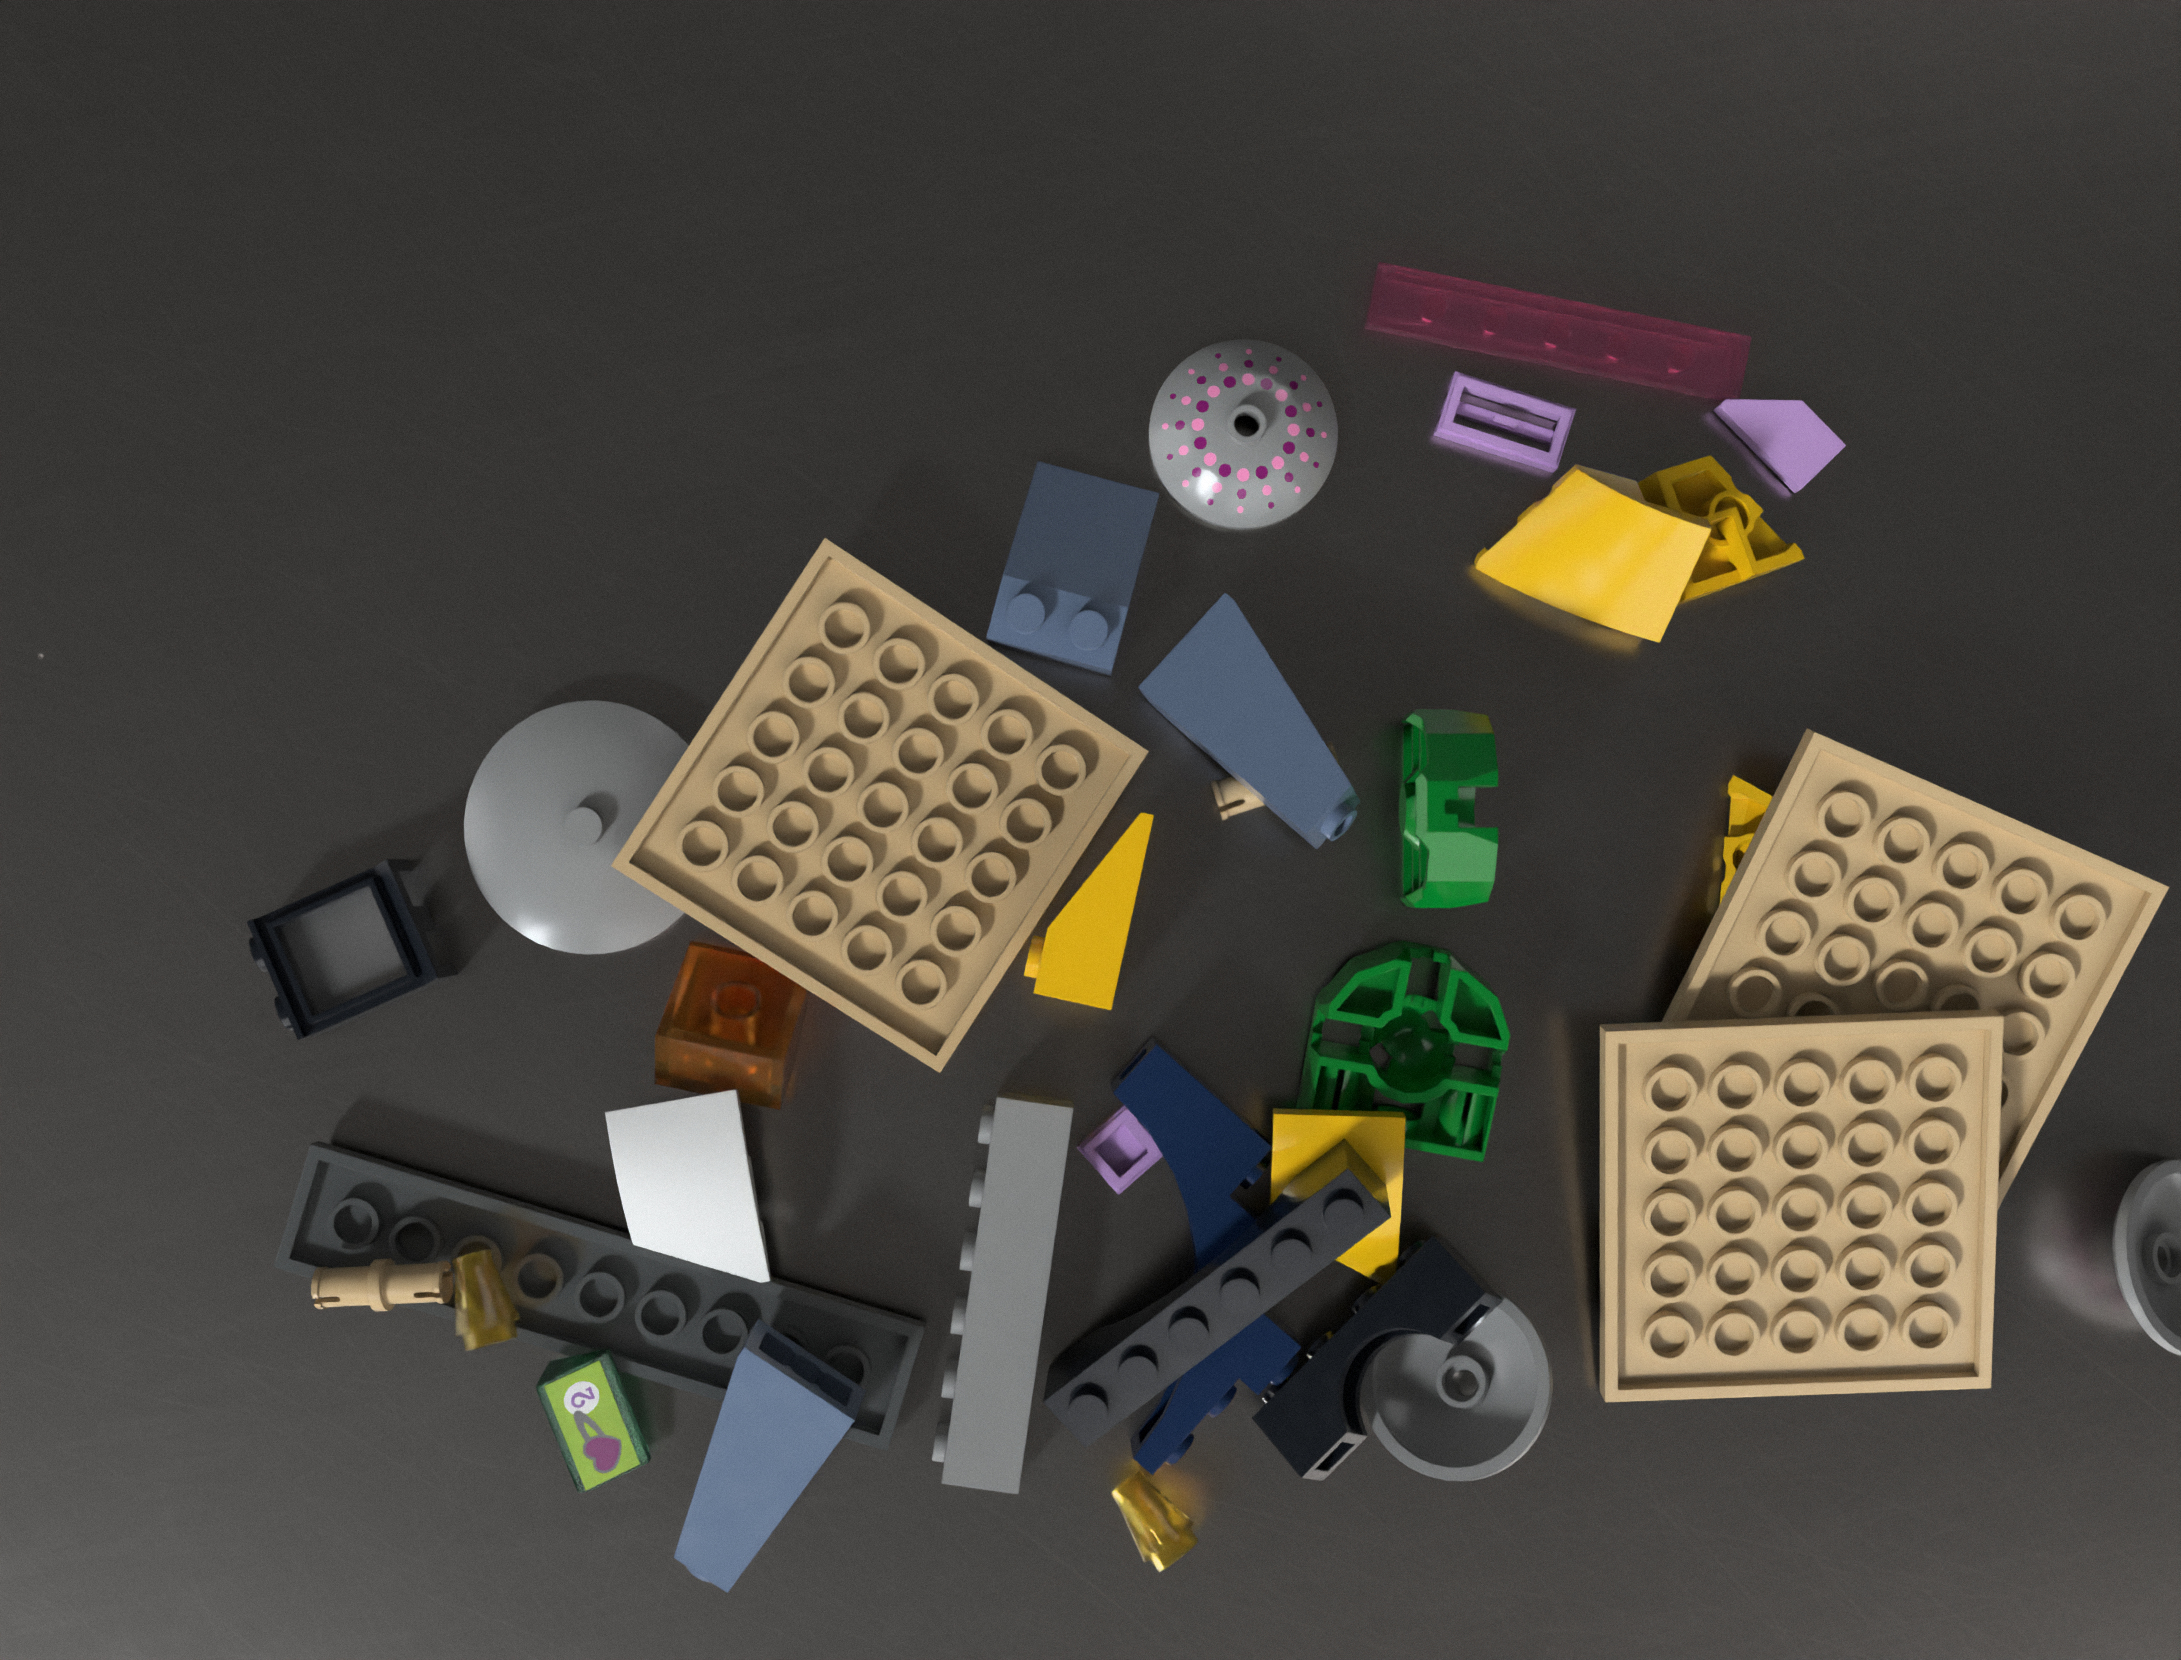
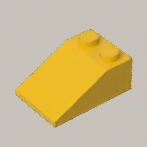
[1024,812,1154,1010]

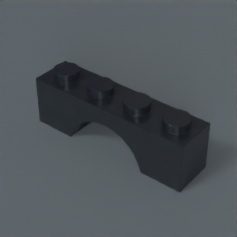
[1252,1236,1503,1481]

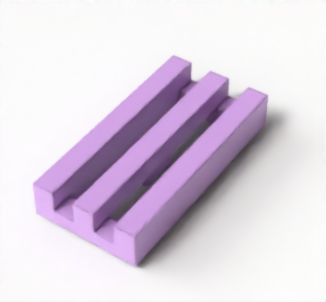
[1433,371,1576,473]

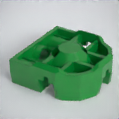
[1399,709,1498,908]
[1295,940,1511,1162]

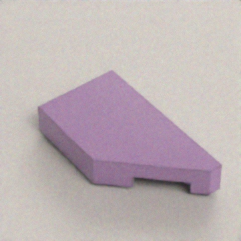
[1713,399,1846,493]
[1076,1104,1163,1195]

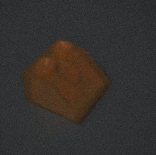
[654,941,810,1110]

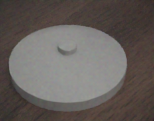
[464,700,690,955]

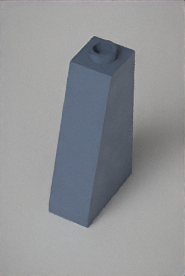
[1138,593,1361,849]
[673,1319,866,1593]

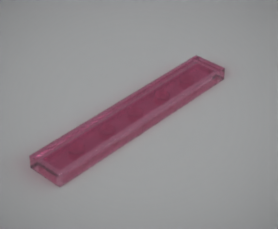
[1364,262,1752,401]

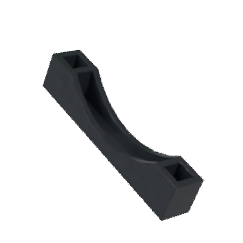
[1043,1138,1391,1448]

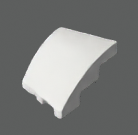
[605,1089,772,1283]

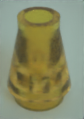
[452,1249,521,1351]
[1110,1470,1199,1572]

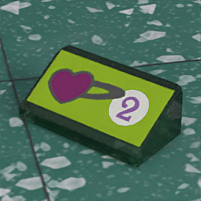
[536,1348,652,1493]

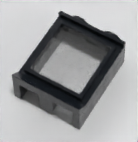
[247,859,458,1040]

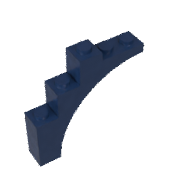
[1110,1037,1301,1476]

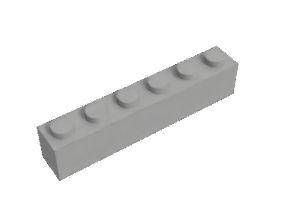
[932,1091,1074,1494]

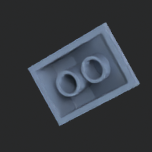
[986,461,1160,677]

